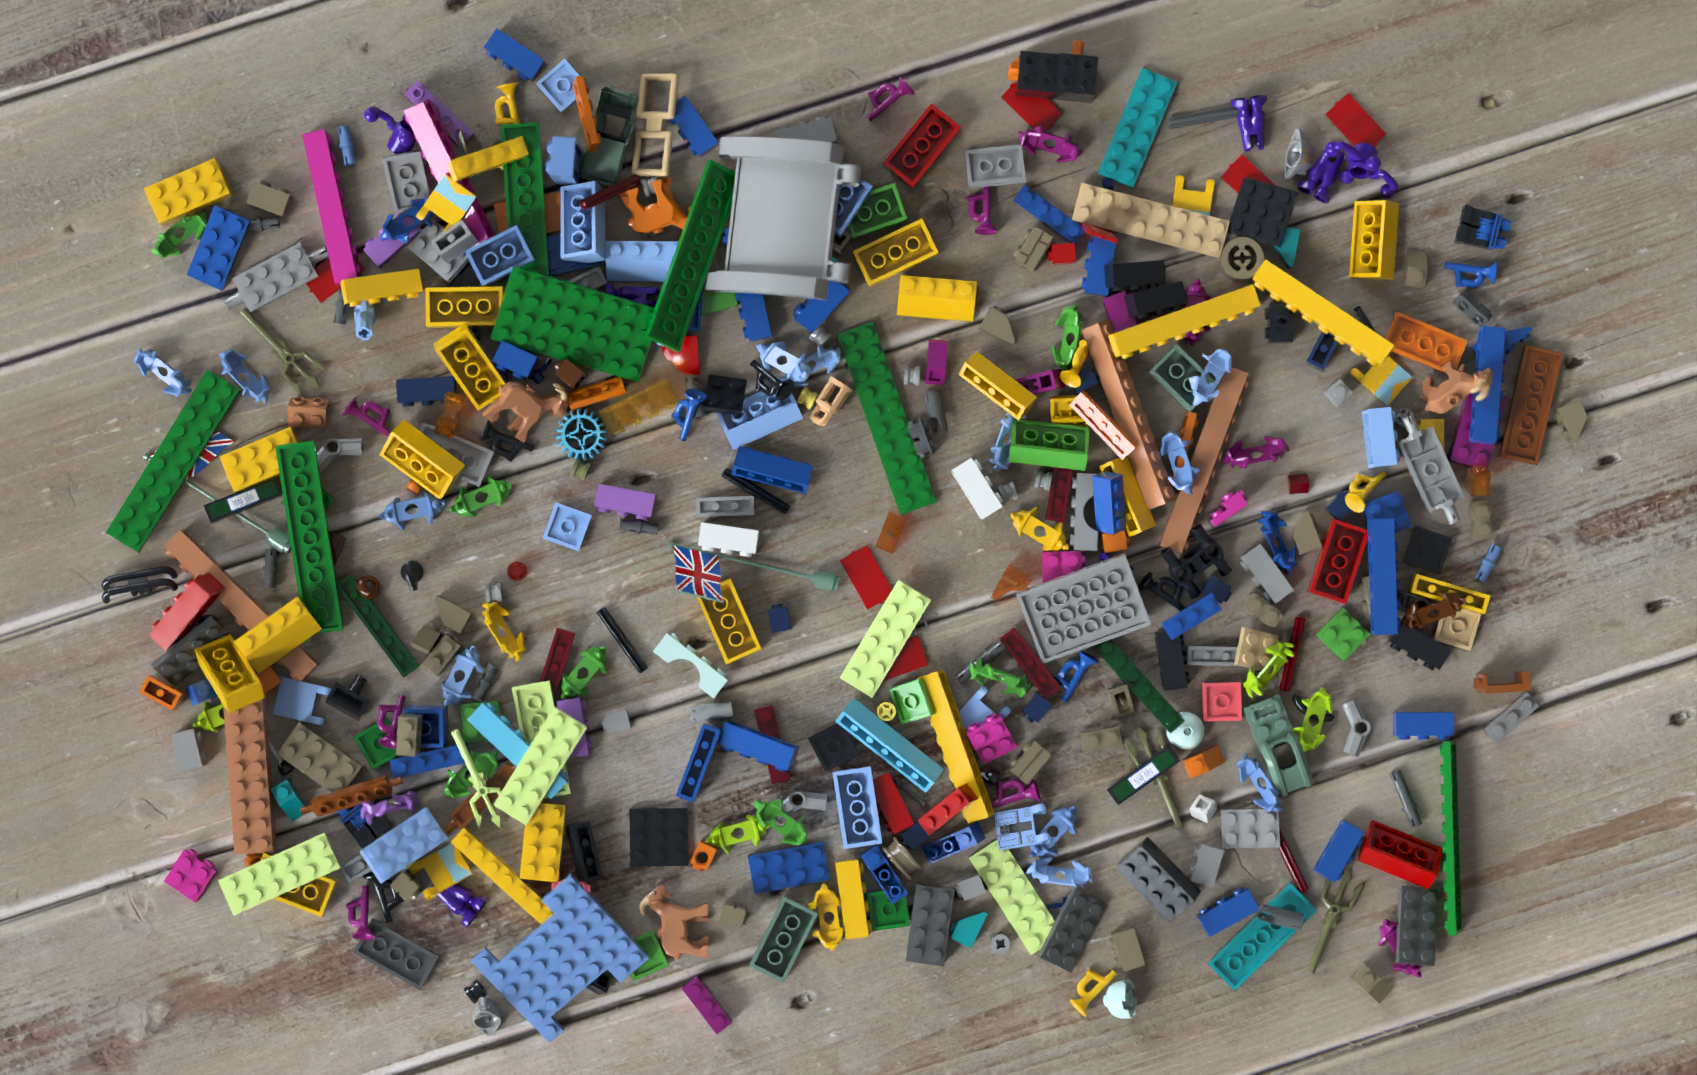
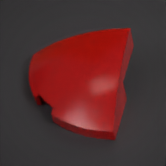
[661,336,700,375]

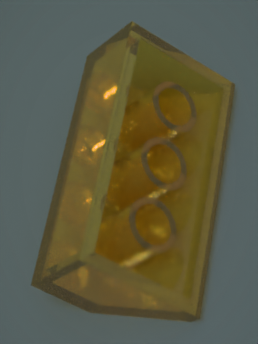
[598,378,679,435]

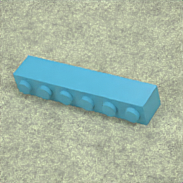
[835,698,944,793]
[467,701,569,799]

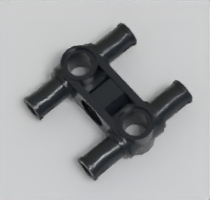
[1160,524,1232,599]

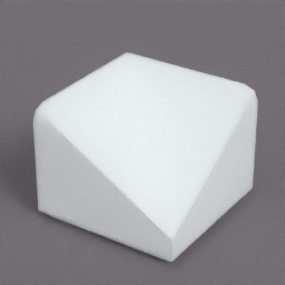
[1190,794,1217,823]

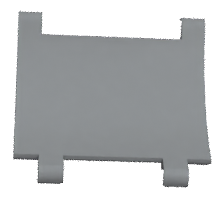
[703,137,861,300]

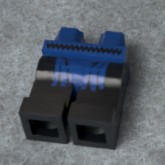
[1454,205,1511,251]
[338,803,393,849]

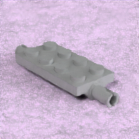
[223,243,329,313]
[1397,414,1465,525]

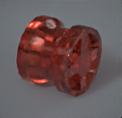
[507,562,528,581]

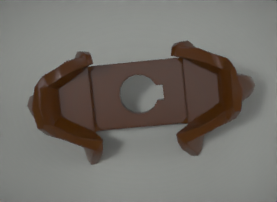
[1402,592,1467,629]

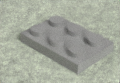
[965,145,1026,189]
[382,150,430,213]
[408,219,469,284]
[1221,809,1280,849]

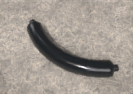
[1292,694,1335,722]

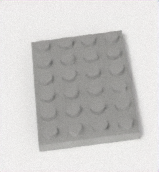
[1016,553,1151,664]

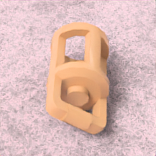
[810,376,853,426]

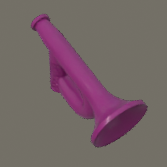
[866,77,915,121]
[967,187,998,235]
[342,397,391,438]
[377,695,406,749]
[991,779,1041,808]
[346,886,375,940]

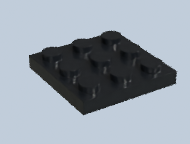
[1227,177,1299,248]
[629,808,688,867]

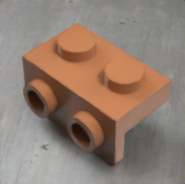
[287,396,329,429]

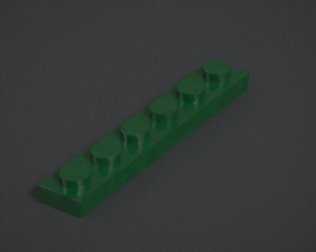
[337,574,420,678]
[1094,639,1185,734]

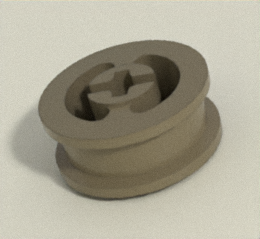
[1220,237,1264,280]
[882,837,923,880]

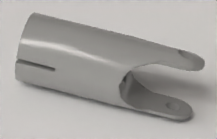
[689,700,733,722]

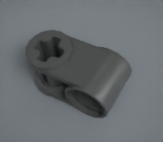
[1397,590,1430,612]

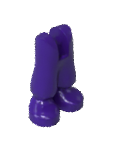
[1231,95,1267,152]
[1296,149,1346,204]
[606,283,660,307]
[431,883,488,928]

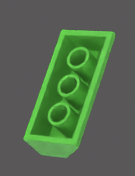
[1008,418,1090,471]

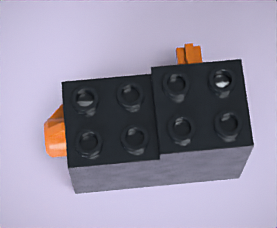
[1008,41,1098,103]

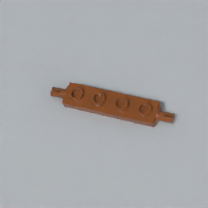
[443,763,517,834]
[300,775,403,817]

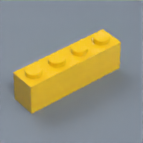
[447,136,529,182]
[340,269,423,307]
[959,351,1037,421]
[1099,456,1156,537]
[1408,574,1490,614]
[835,859,872,940]

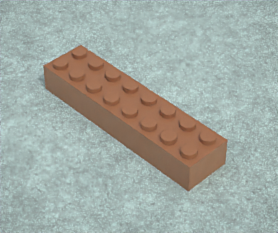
[224,696,277,854]

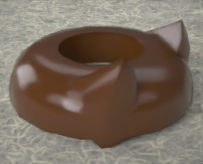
[357,575,383,599]

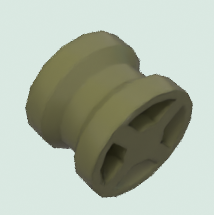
[570,458,592,481]

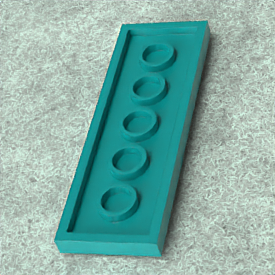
[1097,68,1177,189]
[1207,882,1317,991]

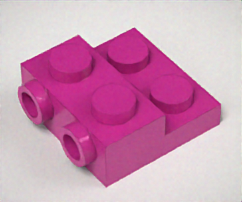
[1208,490,1248,527]
[1042,551,1085,583]
[966,713,1018,765]
[164,848,218,903]

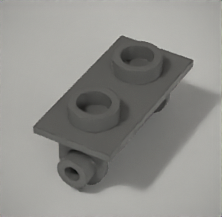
[1453,290,1493,327]
[907,418,935,459]

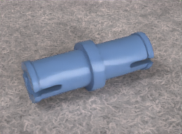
[337,126,357,166]
[1475,544,1502,583]

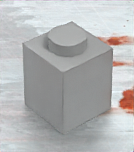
[1323,379,1353,407]
[602,709,632,734]
[955,873,986,901]

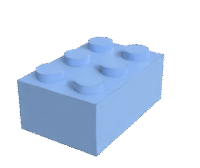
[1362,407,1400,468]

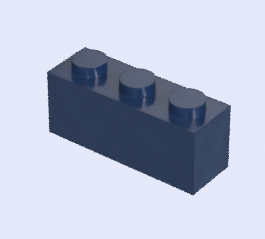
[1306,332,1339,372]
[396,376,457,407]

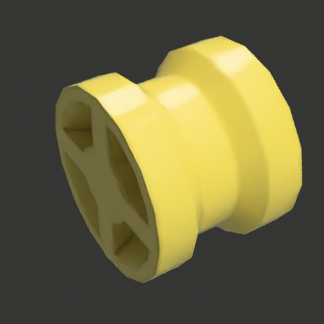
[796,386,819,410]
[877,702,896,721]

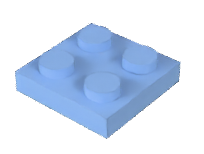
[536,59,590,113]
[543,503,592,551]

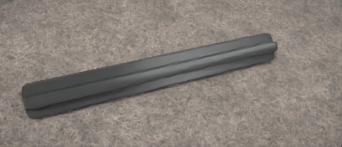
[1168,104,1252,129]

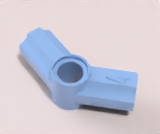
[354,301,376,340]

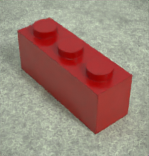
[873,772,914,834]
[918,783,979,836]

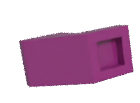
[925,339,948,385]

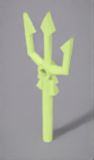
[451,729,502,828]

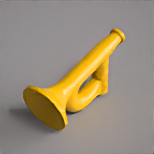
[495,82,520,125]
[1060,340,1089,388]
[1345,471,1386,513]
[1070,968,1117,1017]

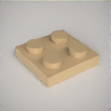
[1433,609,1481,651]
[1234,627,1279,673]

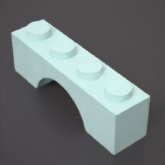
[653,633,728,698]

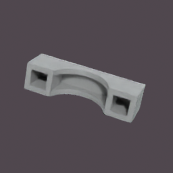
[1069,473,1098,551]

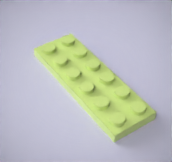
[840,580,932,698]
[512,680,572,799]
[494,707,587,825]
[218,833,341,915]
[968,839,1055,955]

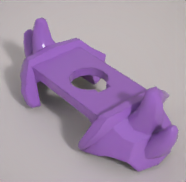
[361,791,420,825]

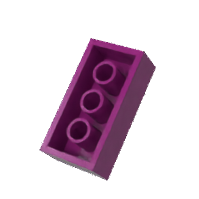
[1447,393,1508,471]

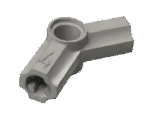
[317,438,364,474]
[1341,698,1371,757]
[775,790,828,824]

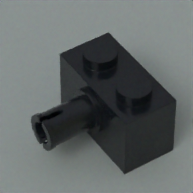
[1264,304,1293,343]
[325,675,370,722]

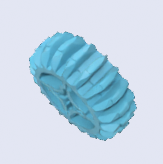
[556,409,608,460]

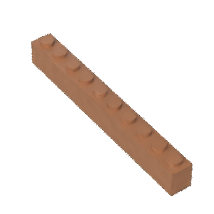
[1082,320,1177,510]
[1158,367,1249,554]
[164,530,320,681]

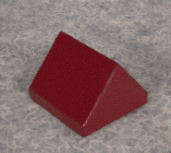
[1288,474,1309,494]

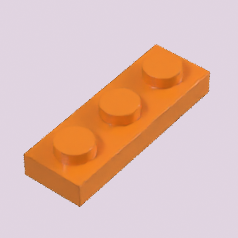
[567,377,626,411]

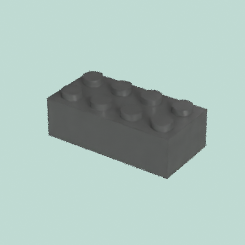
[905,883,955,967]

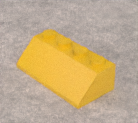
[1349,200,1399,280]
[897,275,977,322]
[379,420,465,500]
[234,597,322,674]

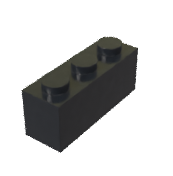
[1104,260,1166,291]
[1124,281,1188,320]
[1387,621,1451,671]
[1154,632,1190,691]
[566,821,603,882]

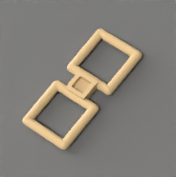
[631,73,679,177]

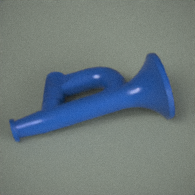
[1444,261,1498,288]
[671,389,707,441]
[1054,650,1099,702]

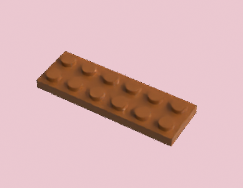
[1499,345,1563,465]

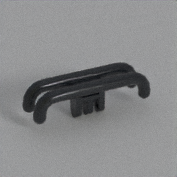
[101,566,178,604]

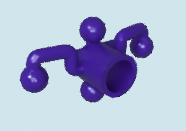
[364,106,451,154]
[1325,141,1398,199]

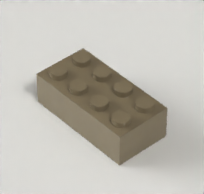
[277,722,365,792]

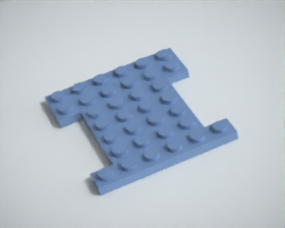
[471,874,649,1043]

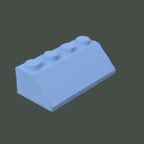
[560,181,606,263]
[606,241,678,282]
[716,386,803,450]
[833,767,882,849]

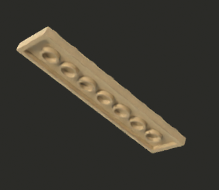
[1072,183,1230,258]

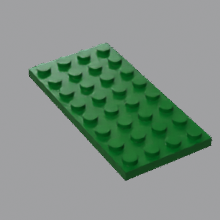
[491,265,655,382]

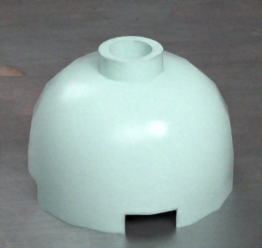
[1166,712,1205,750]
[1103,979,1137,1019]

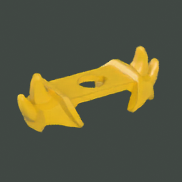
[1010,507,1069,551]
[482,602,526,662]
[808,883,845,951]

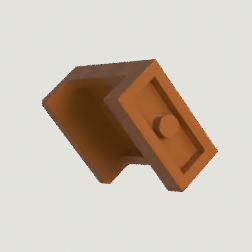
[1474,671,1531,694]

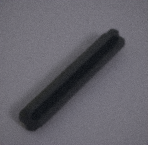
[721,468,790,514]
[597,607,648,673]

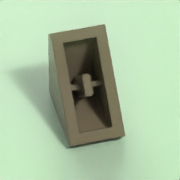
[1107,684,1134,718]

